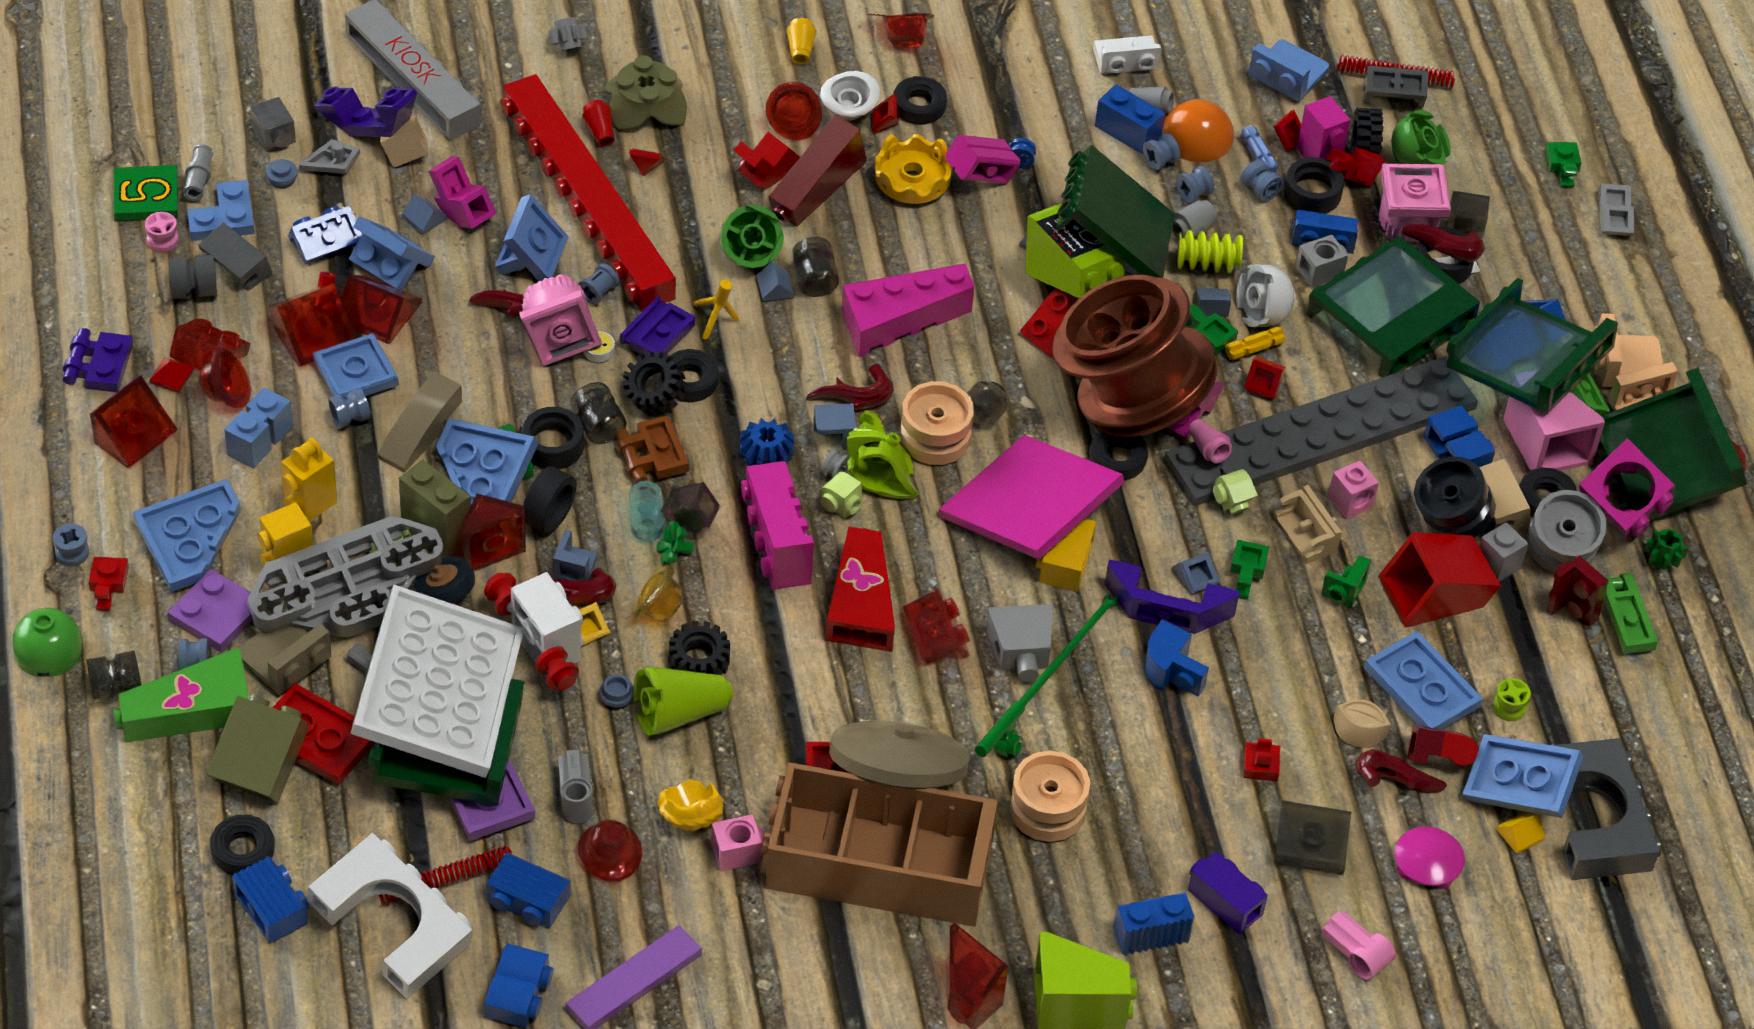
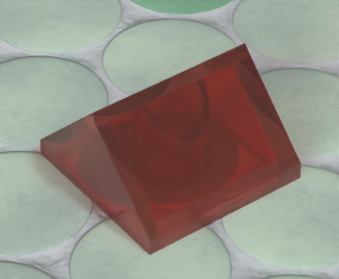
[334,275,422,345]
[90,376,178,468]
[460,493,526,572]

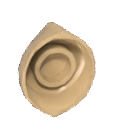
[1333,700,1391,748]

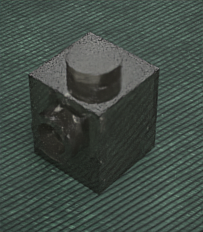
[1441,191,1490,239]
[661,482,720,533]

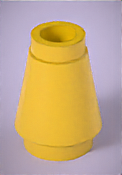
[787,18,817,65]

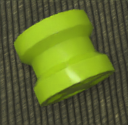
[1492,678,1531,721]

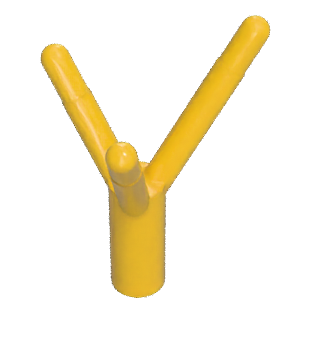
[693,279,739,340]

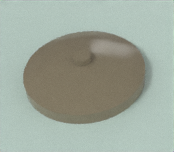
[829,721,970,788]

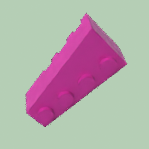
[842,263,975,357]
[741,461,814,590]

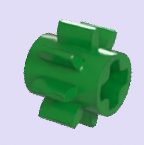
[1644,528,1688,570]

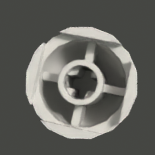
[1236,264,1296,327]

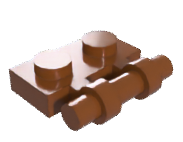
[615,415,689,486]

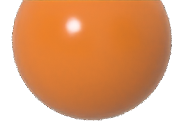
[1162,99,1234,162]

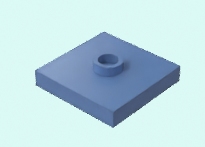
[313,333,399,399]

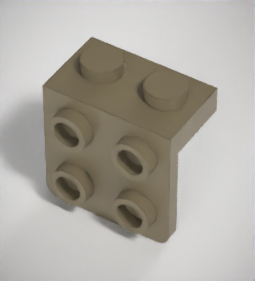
[239,624,332,695]

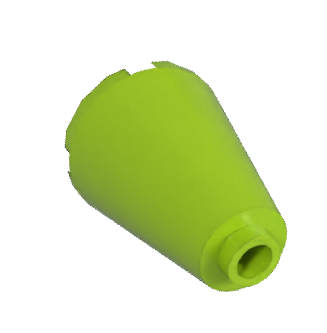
[633,666,733,735]

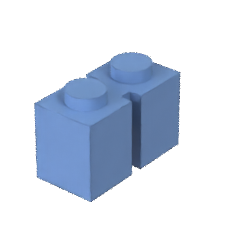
[224,387,293,468]

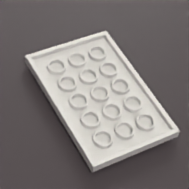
[350,585,523,778]

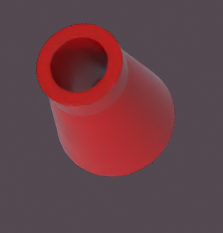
[582,100,615,147]

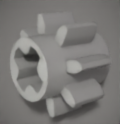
[548,17,587,52]

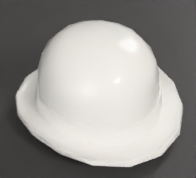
[820,71,880,120]

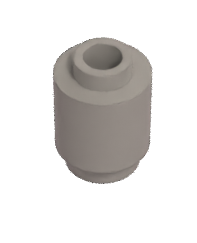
[1172,200,1217,238]

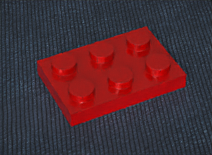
[272,683,375,785]

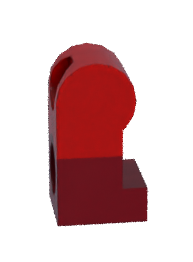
[1407,725,1478,765]

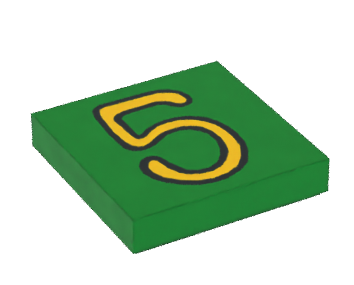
[113,165,178,221]

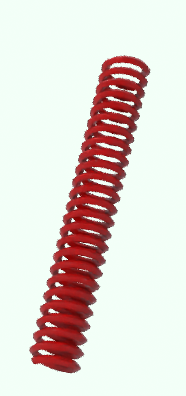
[1336,55,1455,88]
[379,845,513,906]

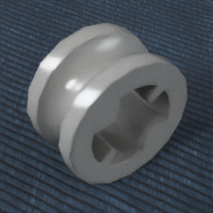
[821,449,850,478]

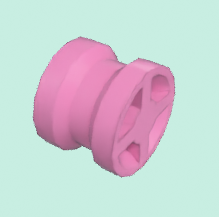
[145,212,179,252]

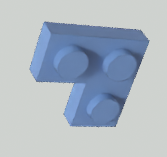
[187,180,255,241]

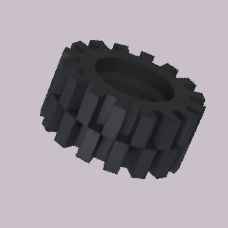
[1351,108,1384,155]
[622,351,686,415]
[668,621,730,675]

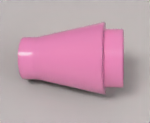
[1188,419,1232,463]

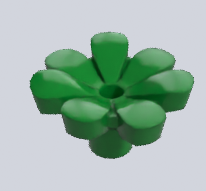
[656,520,694,564]

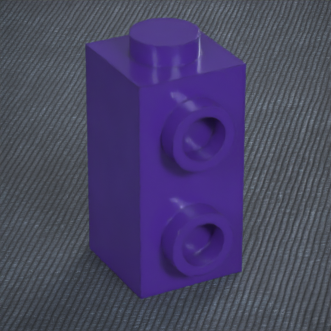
[1188,851,1268,935]

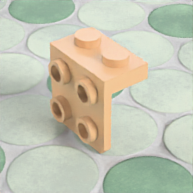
[1593,313,1663,387]
[1608,362,1678,411]

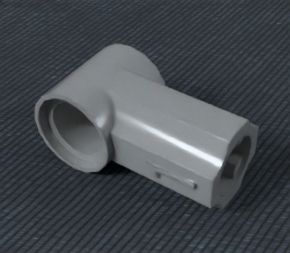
[558,750,593,824]

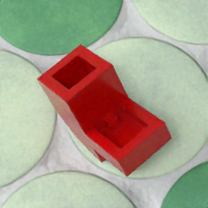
[733,131,800,189]

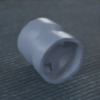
[1240,159,1283,202]
[328,388,371,429]

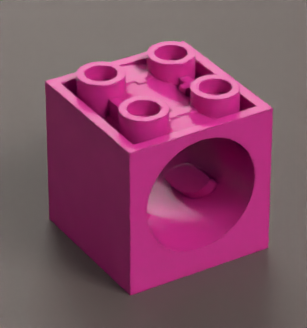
[1579,438,1675,540]

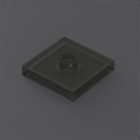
[1274,800,1351,875]

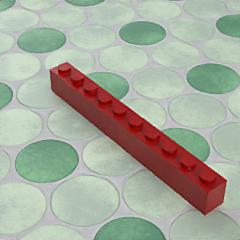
[500,74,676,312]

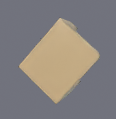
[380,115,428,167]

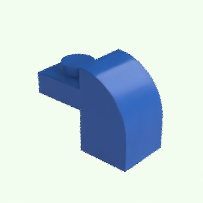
[1145,619,1209,697]

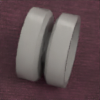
[1526,490,1606,573]

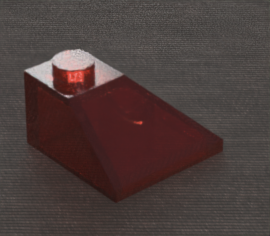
[267,283,357,367]
[945,922,1009,1029]

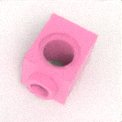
[1328,460,1379,519]
[711,814,765,872]

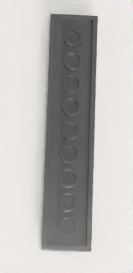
[1164,356,1478,507]

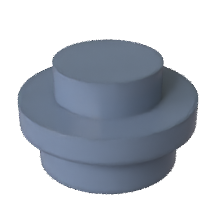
[266,159,297,188]
[600,674,634,707]

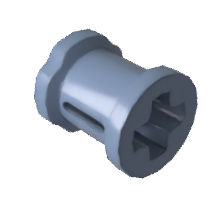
[578,263,620,305]

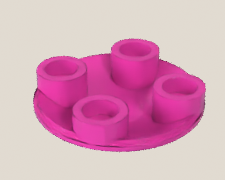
[1395,827,1465,889]

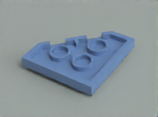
[436,418,539,527]
[133,479,241,592]

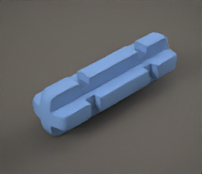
[1240,125,1278,172]

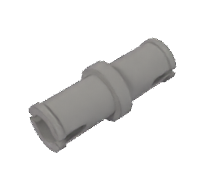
[183,144,213,201]

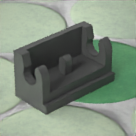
[1363,66,1428,107]
[198,222,273,290]

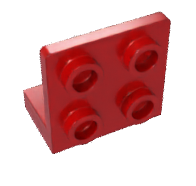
[1020,288,1079,359]

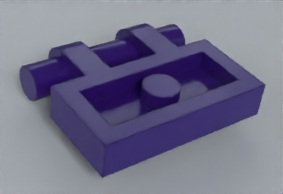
[63,328,133,393]

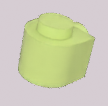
[1213,469,1258,515]
[820,472,863,519]

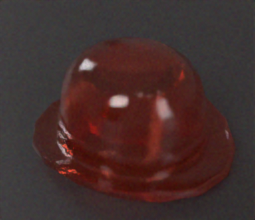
[766,82,822,141]
[199,347,252,408]
[577,820,643,881]

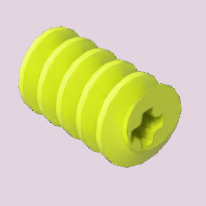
[1177,230,1243,274]

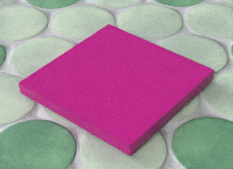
[938,435,1124,559]

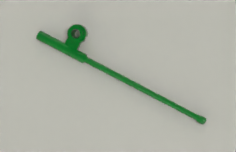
[975,593,1118,757]

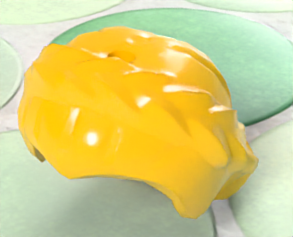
[657,779,724,832]

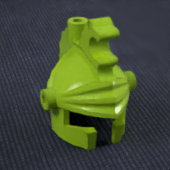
[847,410,919,499]

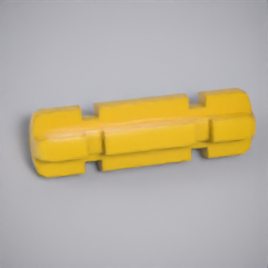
[1225,326,1285,360]

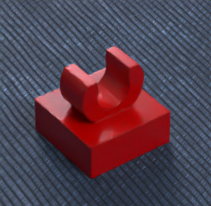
[1244,356,1286,399]
[1243,738,1280,782]

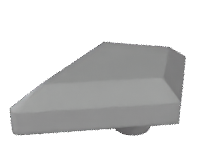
[299,139,360,174]

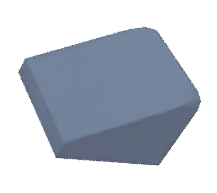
[1196,288,1231,316]
[1172,552,1221,595]

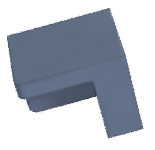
[813,403,857,450]
[553,530,597,581]

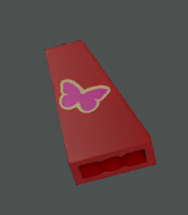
[826,526,895,652]

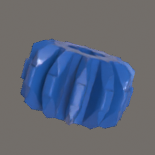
[739,417,794,466]

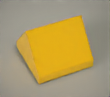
[1496,812,1545,854]

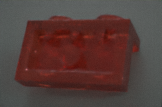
[903,589,970,665]

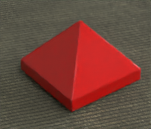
[872,94,899,133]
[1273,110,1301,152]
[629,148,665,176]
[149,357,194,393]

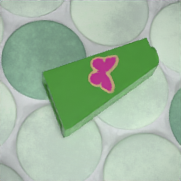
[114,648,248,742]

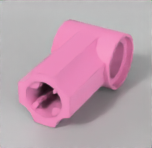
[1322,911,1396,980]

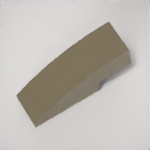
[377,371,462,473]

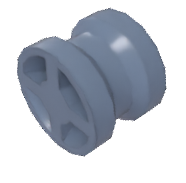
[1143,133,1181,170]
[1176,166,1214,203]
[53,523,89,567]
[178,638,209,670]

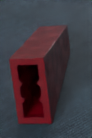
[768,115,867,227]

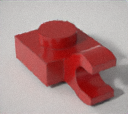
[1327,147,1385,187]
[89,557,129,611]

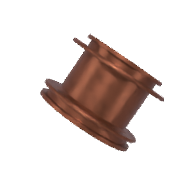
[1052,275,1217,437]

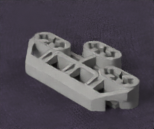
[247,515,443,638]

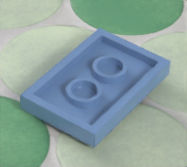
[1364,631,1483,730]
[1462,734,1584,818]

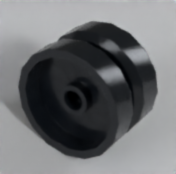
[1414,457,1496,538]

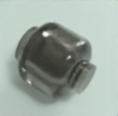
[967,381,1009,429]

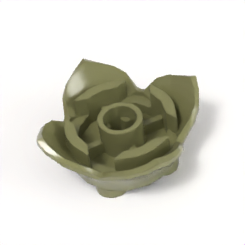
[605,55,687,131]

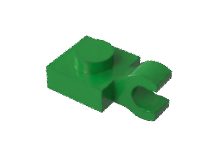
[1545,142,1582,187]
[1185,304,1238,355]
[1230,540,1270,599]

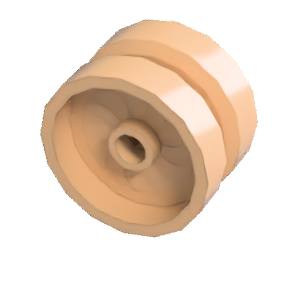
[900,381,974,465]
[1010,750,1091,842]

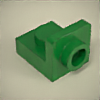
[1321,555,1371,608]

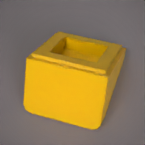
[579,602,611,646]

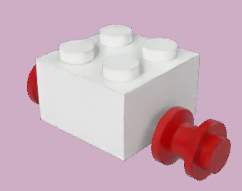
[484,572,584,690]

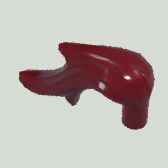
[1401,224,1485,263]
[469,289,524,316]
[806,363,894,411]
[553,568,616,604]
[1356,749,1447,793]

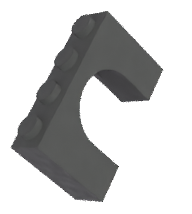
[1552,738,1661,880]

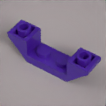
[314,86,417,137]
[1105,559,1240,634]

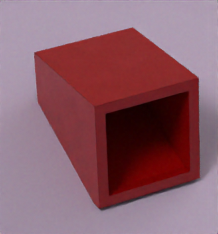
[1378,532,1501,627]

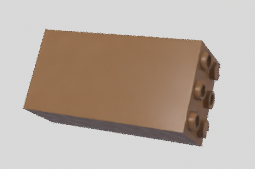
[761,762,998,927]

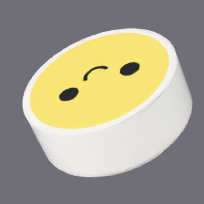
[583,331,615,363]

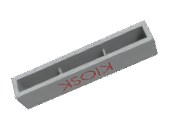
[345,0,482,141]

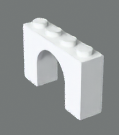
[307,833,473,999]

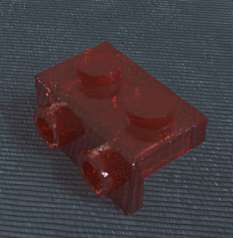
[169,318,251,380]

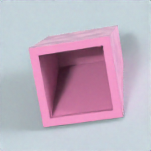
[1503,372,1605,471]

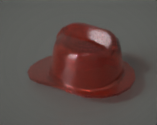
[867,13,935,48]

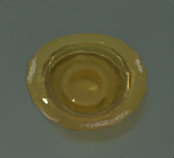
[633,565,683,621]

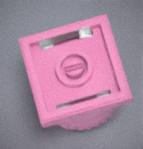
[1378,164,1451,242]
[519,274,602,367]

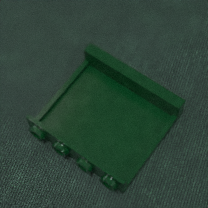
[1056,145,1174,278]
[1591,367,1747,521]
[368,679,525,805]

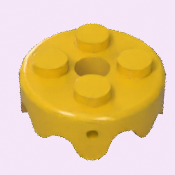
[875,134,952,204]

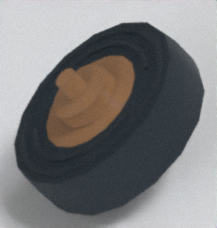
[414,556,475,604]

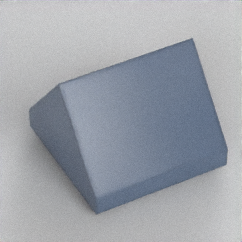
[402,193,447,234]
[757,261,794,302]

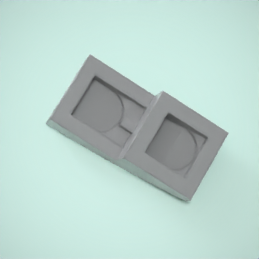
[1598,183,1634,236]

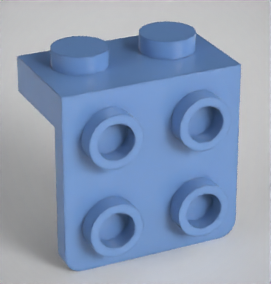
[1248,39,1329,102]

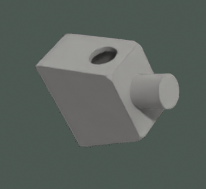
[986,604,1053,682]

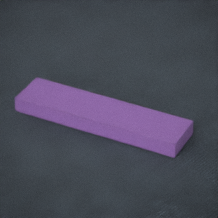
[566,925,702,1029]

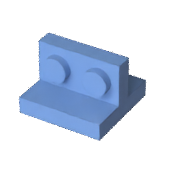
[495,194,569,281]
[349,216,435,291]

